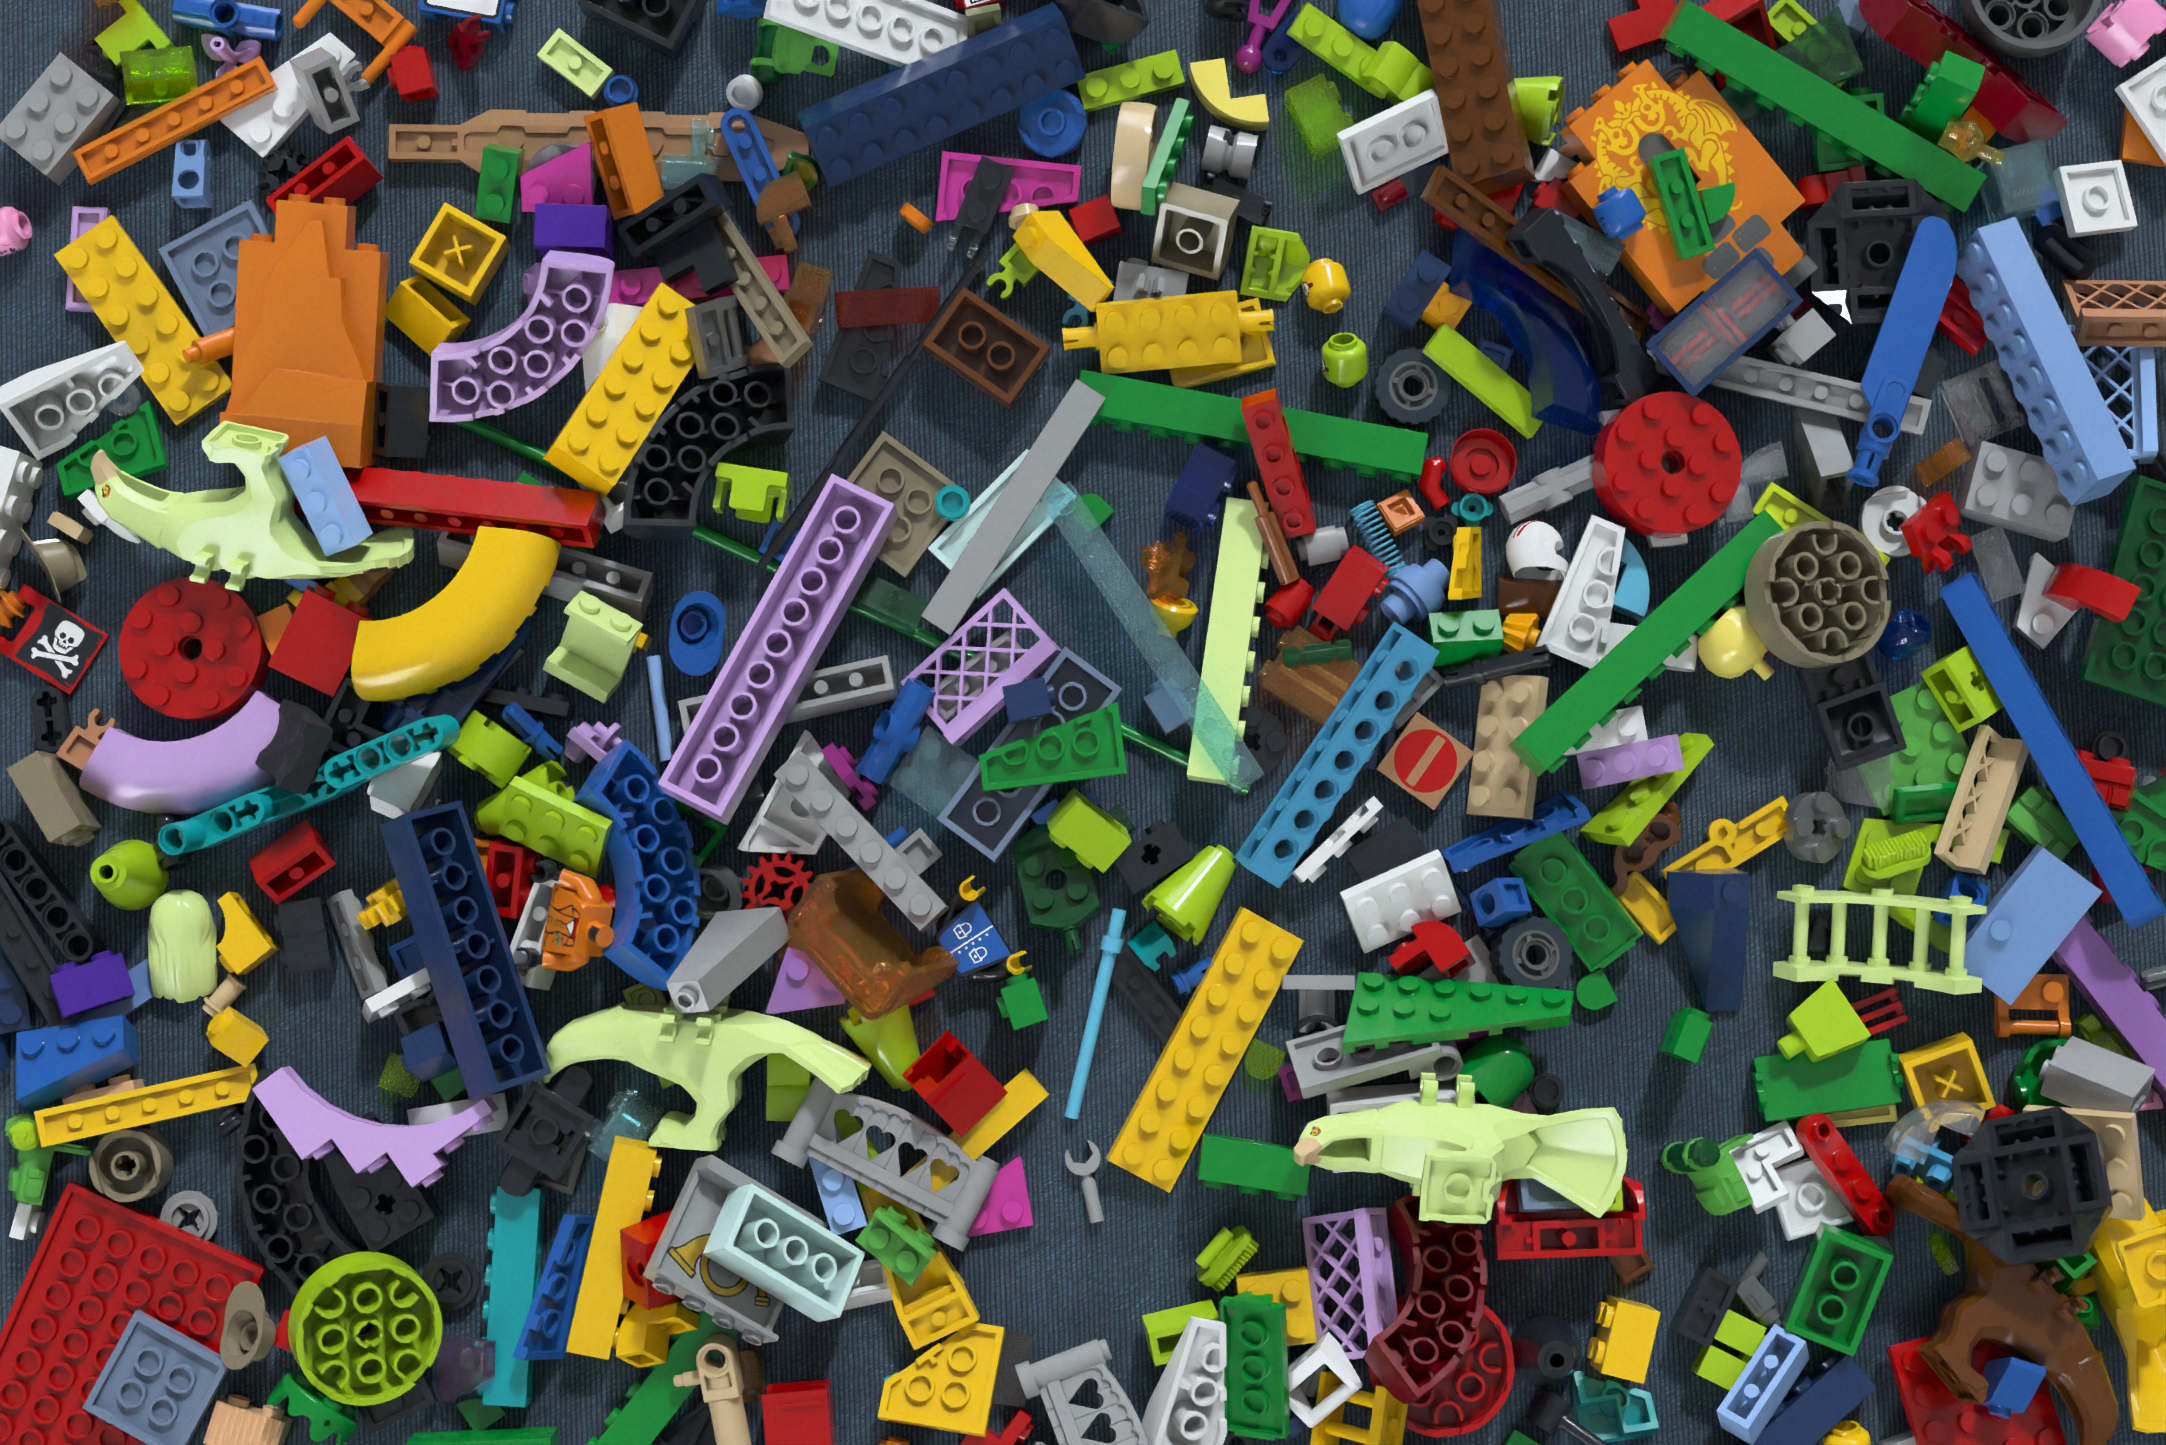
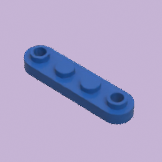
[720,108,800,241]

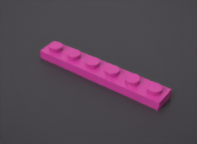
[608,254,791,306]

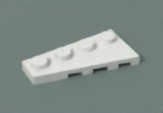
[219,32,359,158]
[1535,514,1625,669]

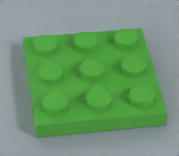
[1857,680,1977,817]

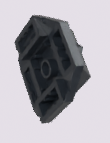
[1804,179,1952,326]
[1951,1106,2113,1267]

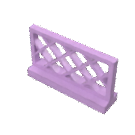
[900,588,1062,747]
[1302,1208,1398,1360]

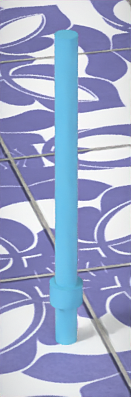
[1064,908,1127,1119]

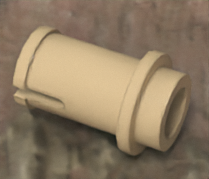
[202,973,247,1017]

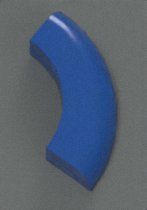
[573,739,701,991]

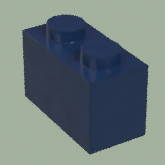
[1381,249,1453,334]

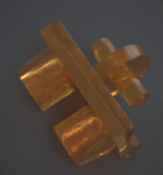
[1139,532,1196,601]

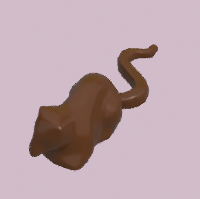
[1608,802,1683,898]

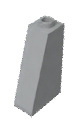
[666,907,791,1013]

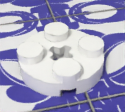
[1858,486,1927,557]

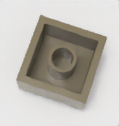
[1151,182,1240,280]

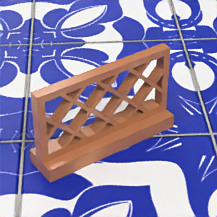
[2060,280,2166,347]

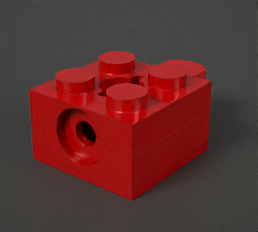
[620,1210,680,1310]

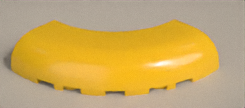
[351,526,562,701]

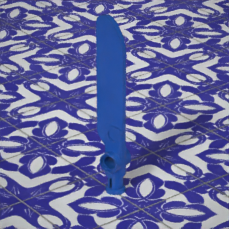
[1846,216,1958,487]

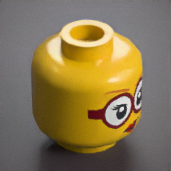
[1301,258,1351,314]

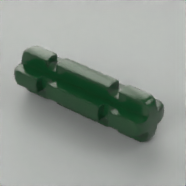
[1282,639,1353,668]

